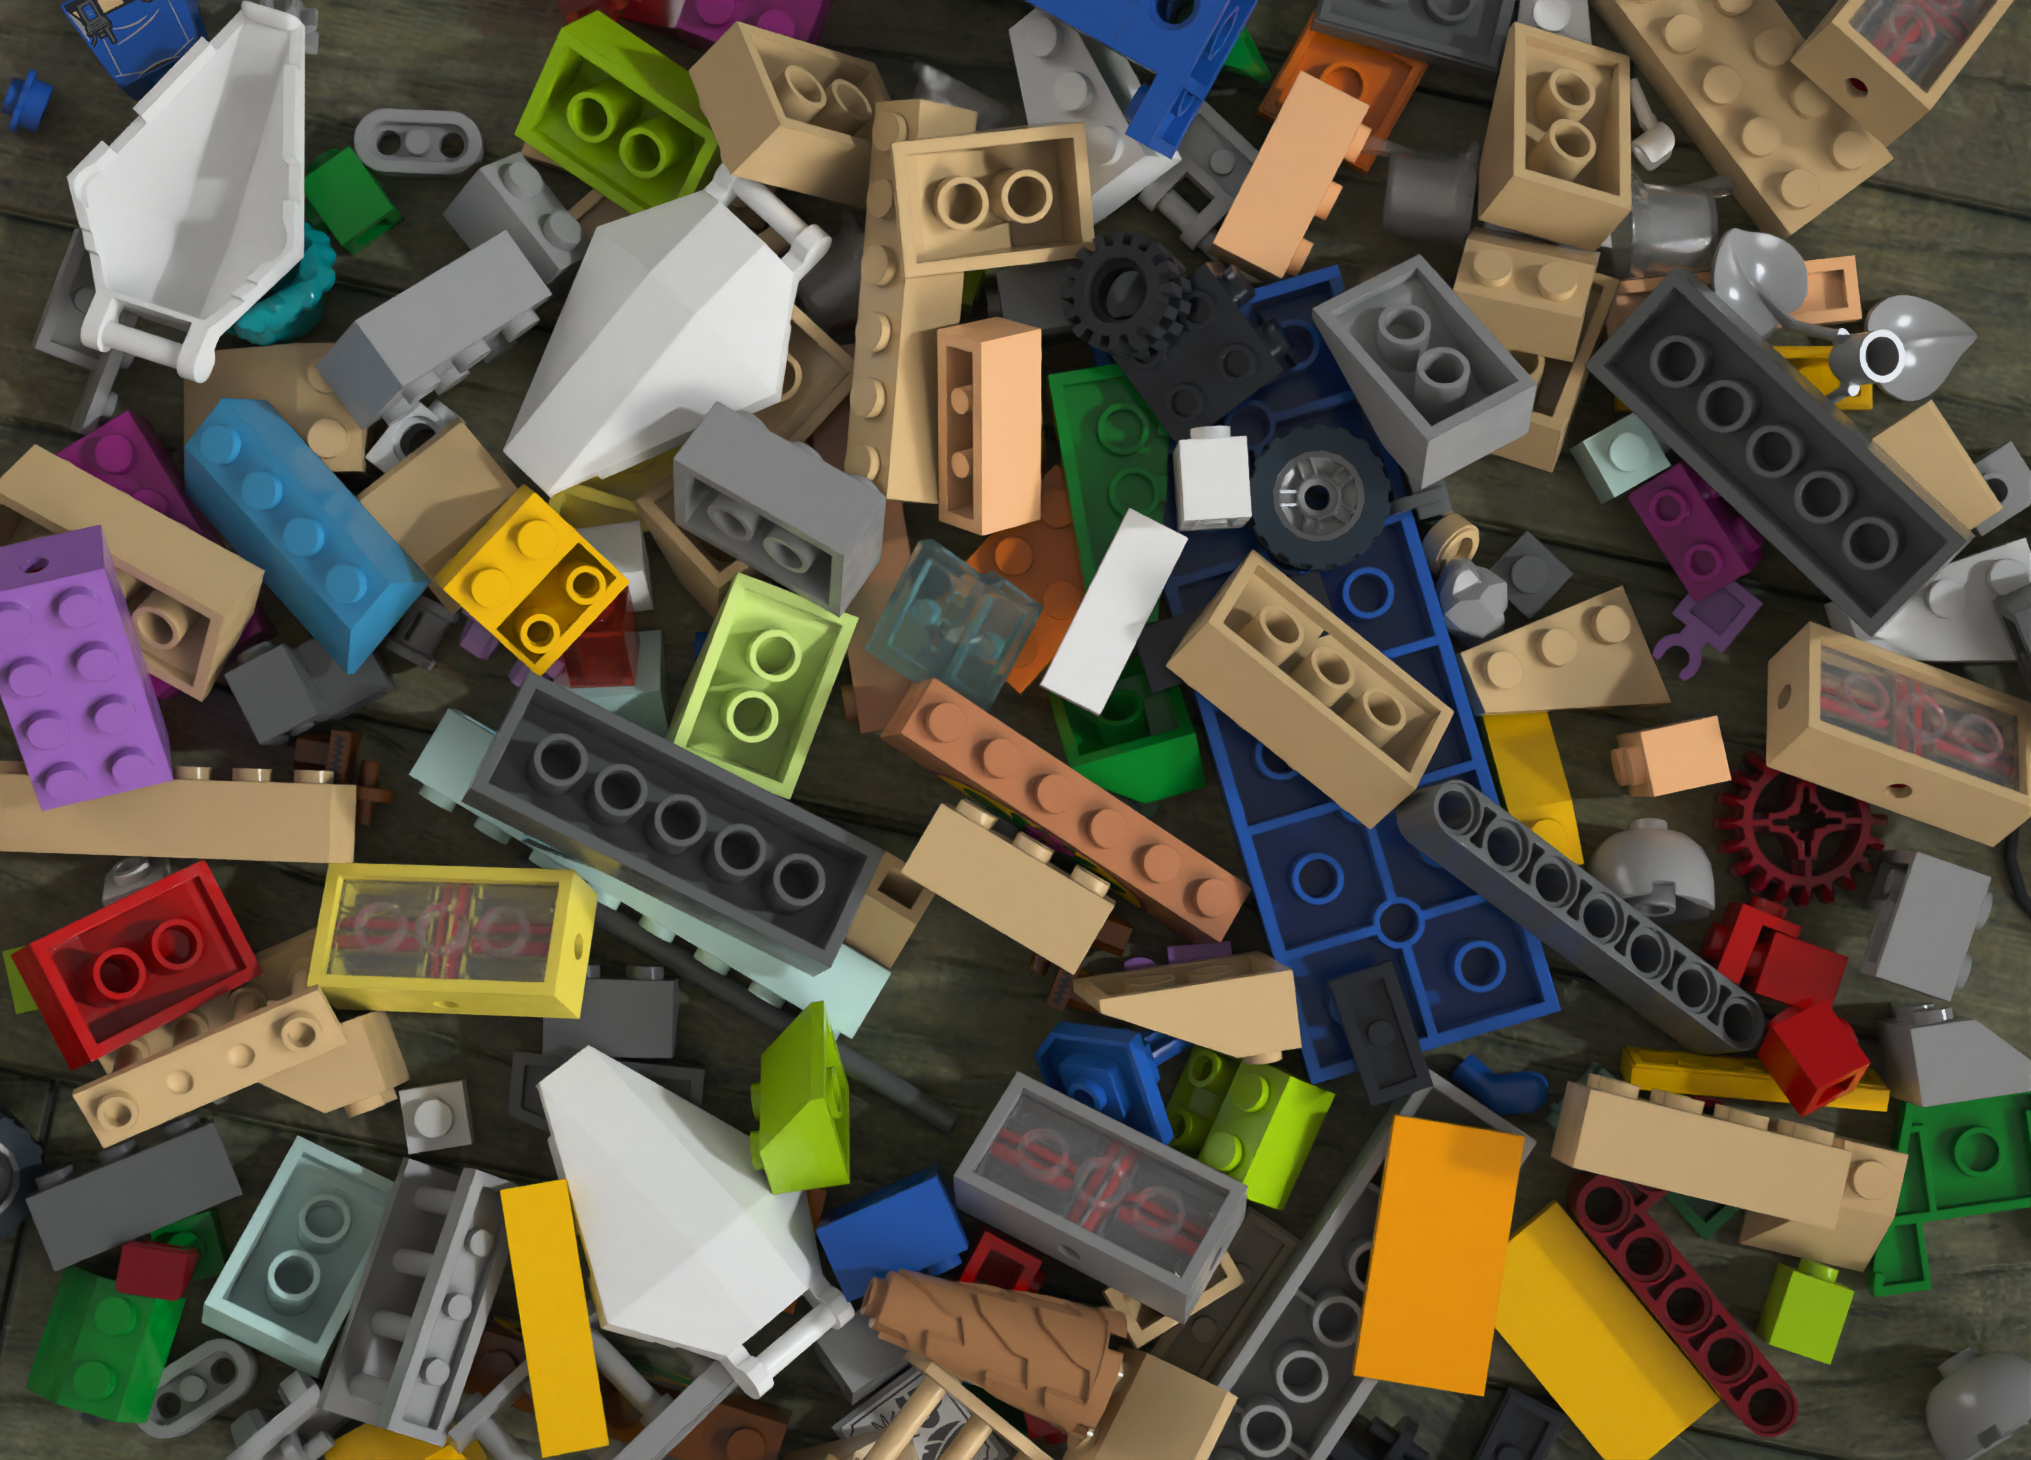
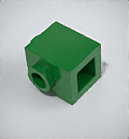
[304,146,405,256]

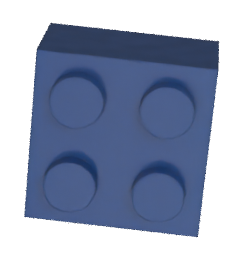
[816,1162,970,1303]

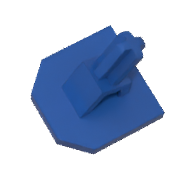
[1034,1021,1194,1145]

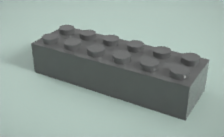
[1584,268,1976,637]
[461,671,885,977]

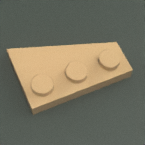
[1455,585,1672,716]

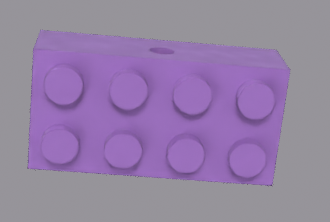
[0,525,173,811]

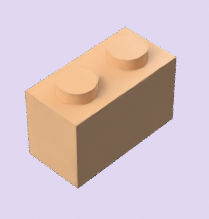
[1611,716,1731,797]

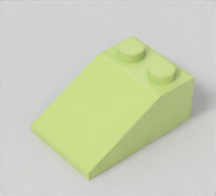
[665,571,859,800]

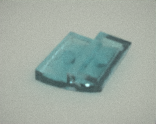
[865,538,1044,713]

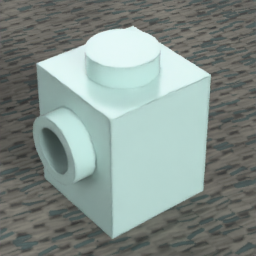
[1570,413,1671,504]

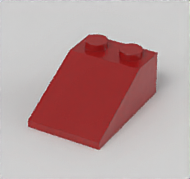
[10,859,264,1071]

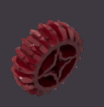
[1711,741,1889,908]

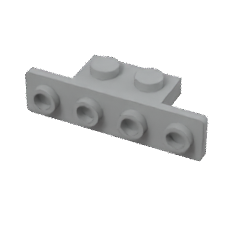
[30,228,138,436]

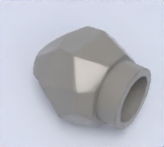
[1434,557,1508,648]

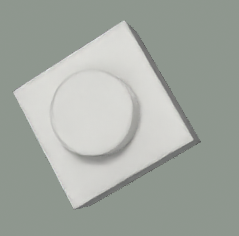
[399,1079,476,1154]

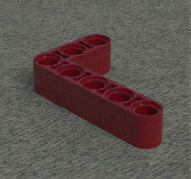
[1565,1093,1798,1437]

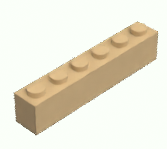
[844,99,978,505]
[0,761,357,863]

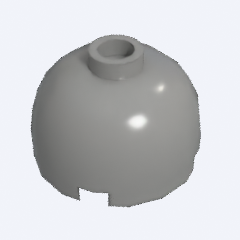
[1587,818,1715,926]
[1925,1347,2031,1460]

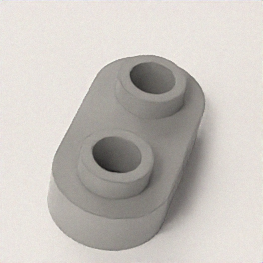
[354,108,485,179]
[137,1338,258,1439]

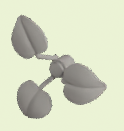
[1710,228,1977,404]

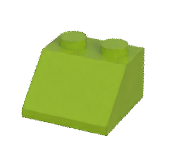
[750,1000,850,1195]

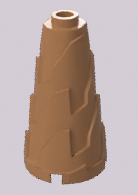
[861,1267,1127,1439]

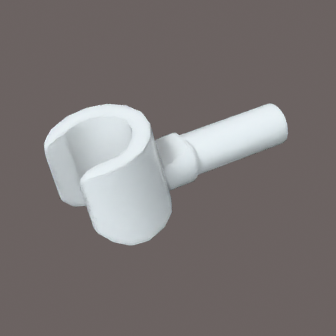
[1630,78,1675,171]

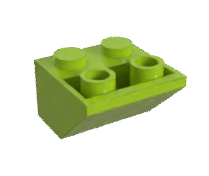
[1166,1044,1335,1211]

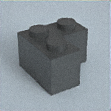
[224,633,401,747]

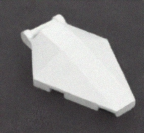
[67,1,305,383]
[503,163,832,498]
[535,1045,855,1399]

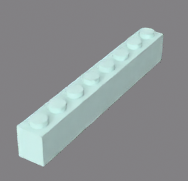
[409,708,894,1041]

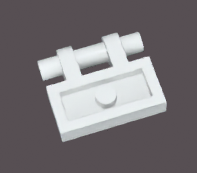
[1137,100,1259,262]

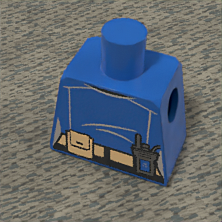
[61,0,210,101]

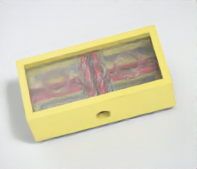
[306,863,598,1019]

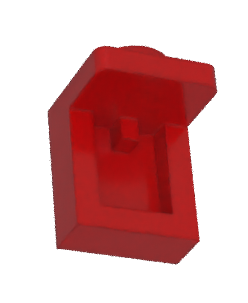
[1700,895,1802,985]

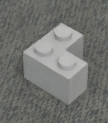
[1858,850,1993,1002]

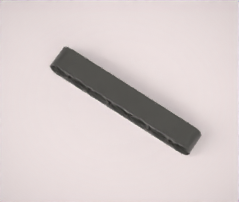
[1396,780,1765,1055]

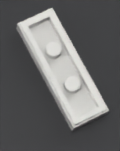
[1039,508,1188,716]

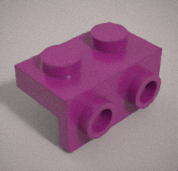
[1629,459,1765,601]

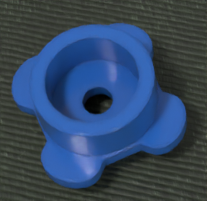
[1,69,54,133]

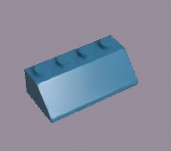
[184,398,432,674]

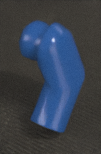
[1452,1054,1550,1116]

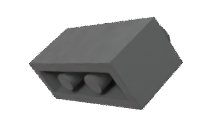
[25,1113,243,1272]

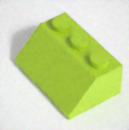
[514,10,723,214]

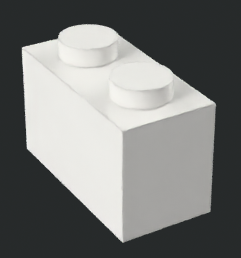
[1172,426,1252,532]

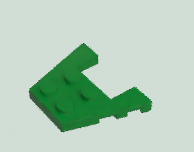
[1867,1091,2031,1297]

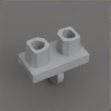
[226,1369,352,1460]

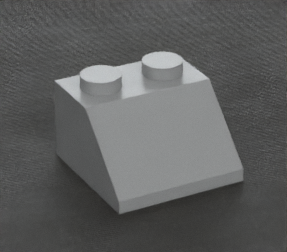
[1876,1002,2031,1107]

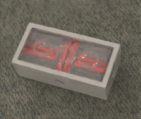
[953,1071,1248,1325]

